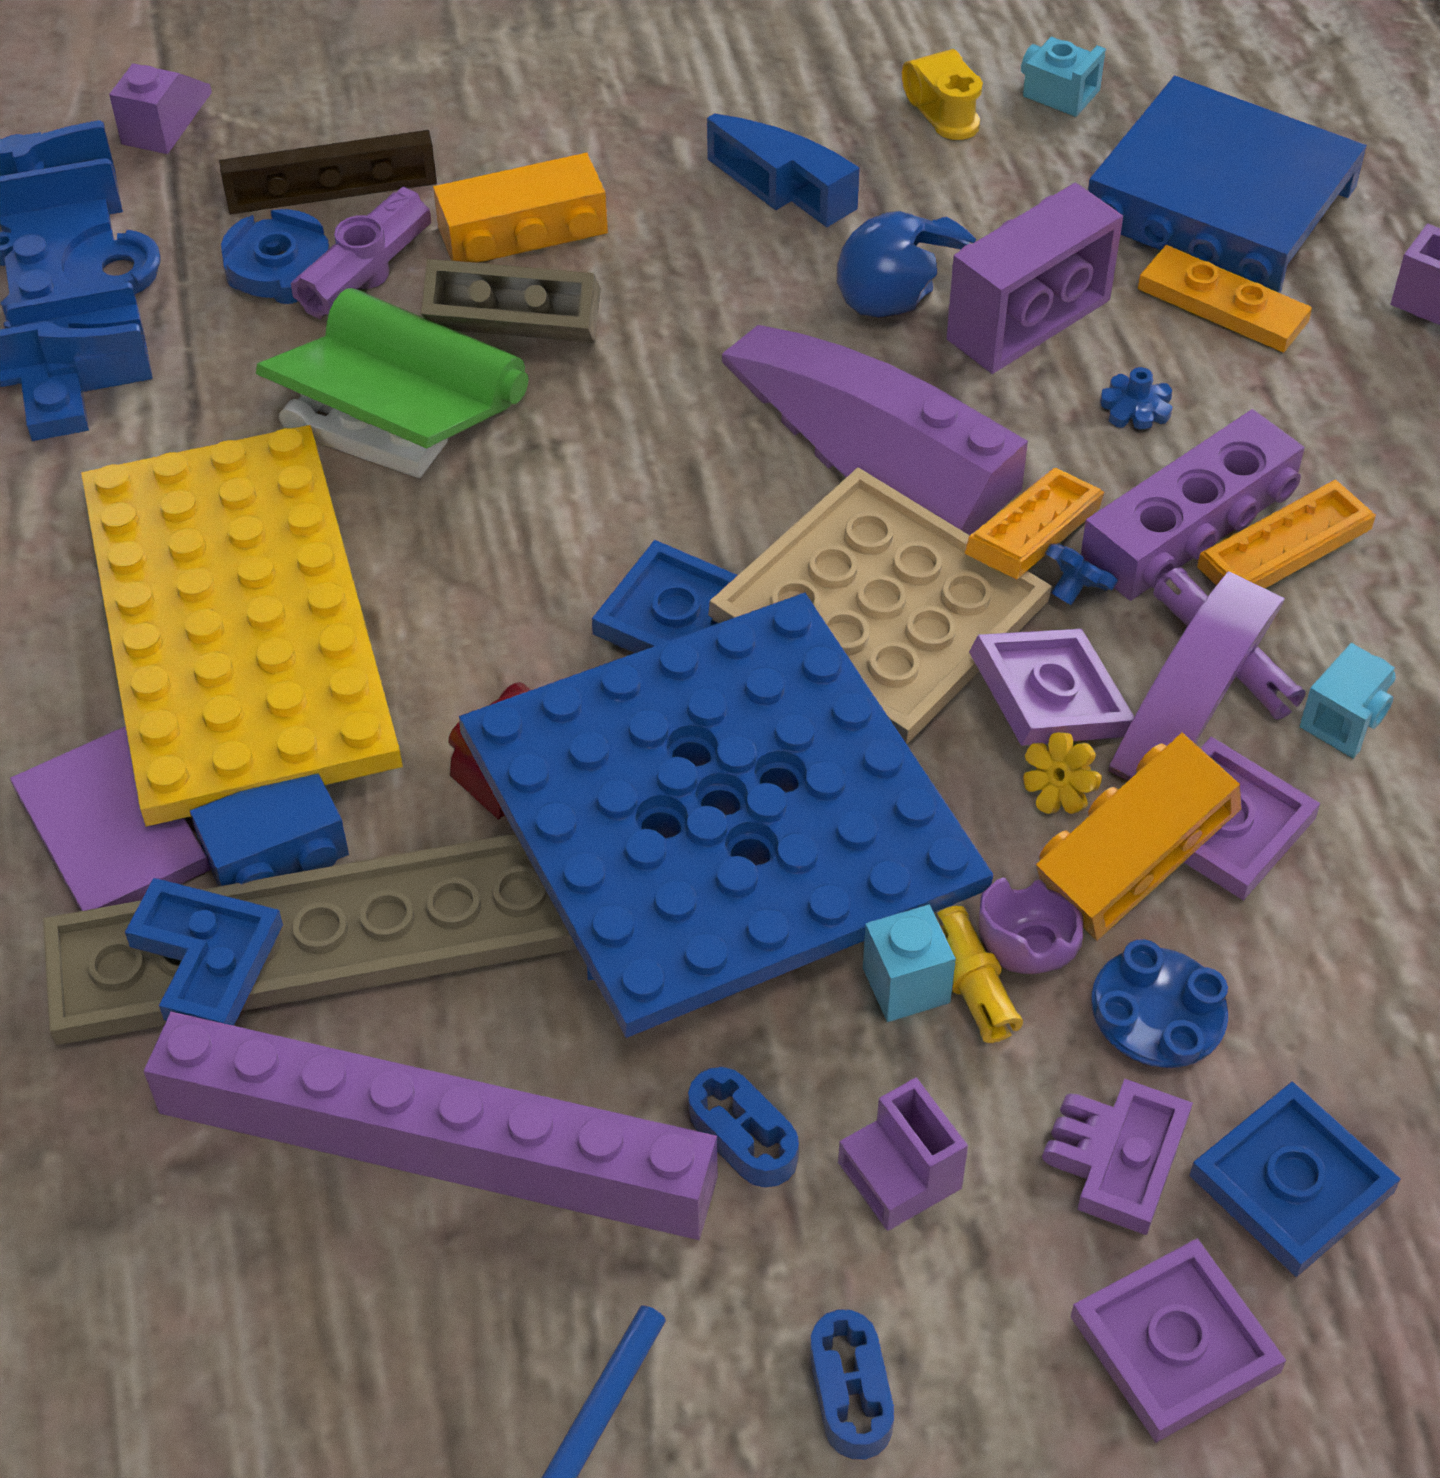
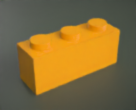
[433,152,608,263]
[1036,732,1242,941]

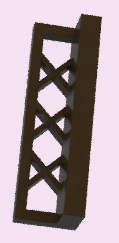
[219,130,437,215]

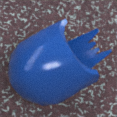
[837,211,976,318]

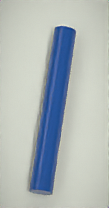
[541,1305,666,1478]

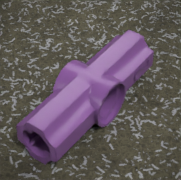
[291,187,431,320]

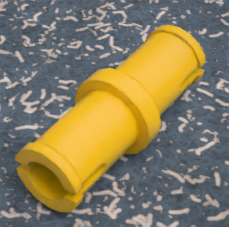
[936,905,1023,1043]

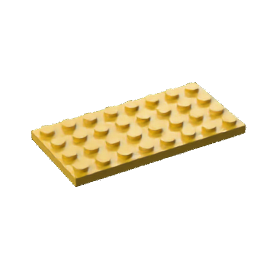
[81,425,403,827]

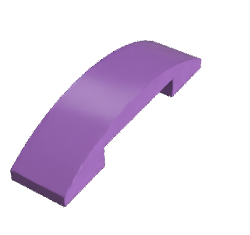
[1108,571,1285,781]

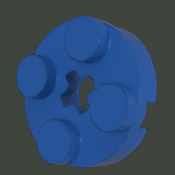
[221,209,330,304]

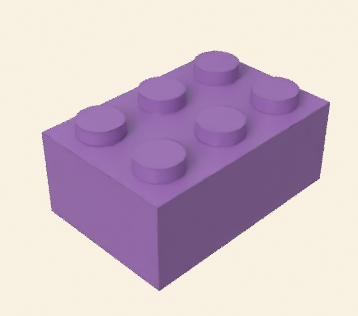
[946,182,1123,374]

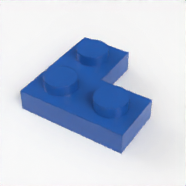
[125,878,283,1026]

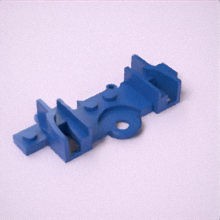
[0,120,161,441]

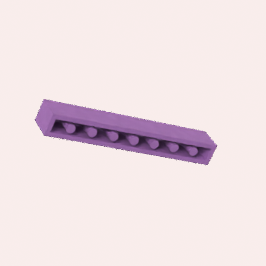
[144,1012,718,1240]

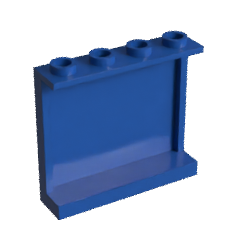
[1088,75,1367,293]

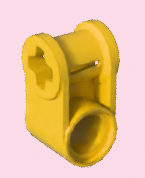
[901,49,983,140]

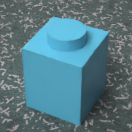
[863,904,956,1022]

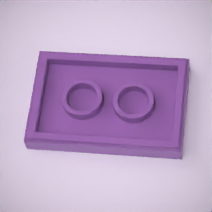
[10,726,211,911]

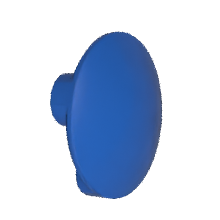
[1091,939,1228,1068]

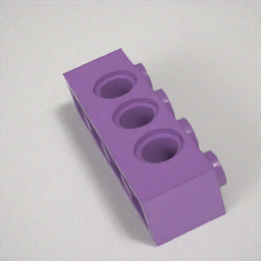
[1081,409,1305,601]

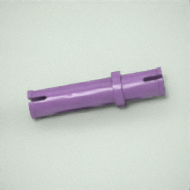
[1153,567,1306,720]

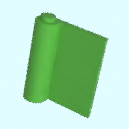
[256,288,529,449]

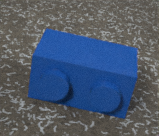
[190,773,349,886]

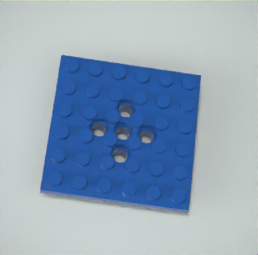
[459,593,994,1038]

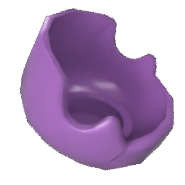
[979,877,1083,974]

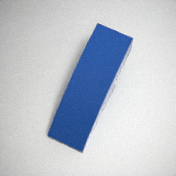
[707,113,860,228]

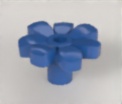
[1100,367,1173,429]
[1045,543,1119,606]

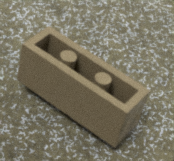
[421,259,601,343]

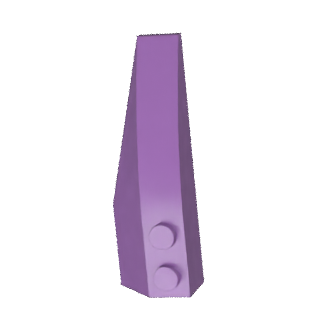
[722,325,1028,535]

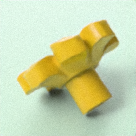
[1023,732,1102,814]

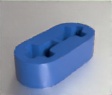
[688,1067,799,1188]
[810,1309,894,1460]

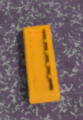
[1138,245,1312,353]
[964,468,1105,580]
[1197,479,1376,588]

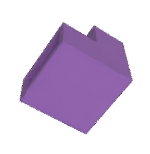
[838,1077,968,1231]

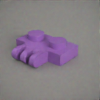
[1042,1079,1193,1235]

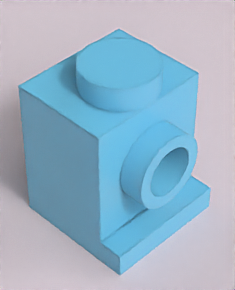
[1021,37,1106,117]
[1299,643,1396,759]

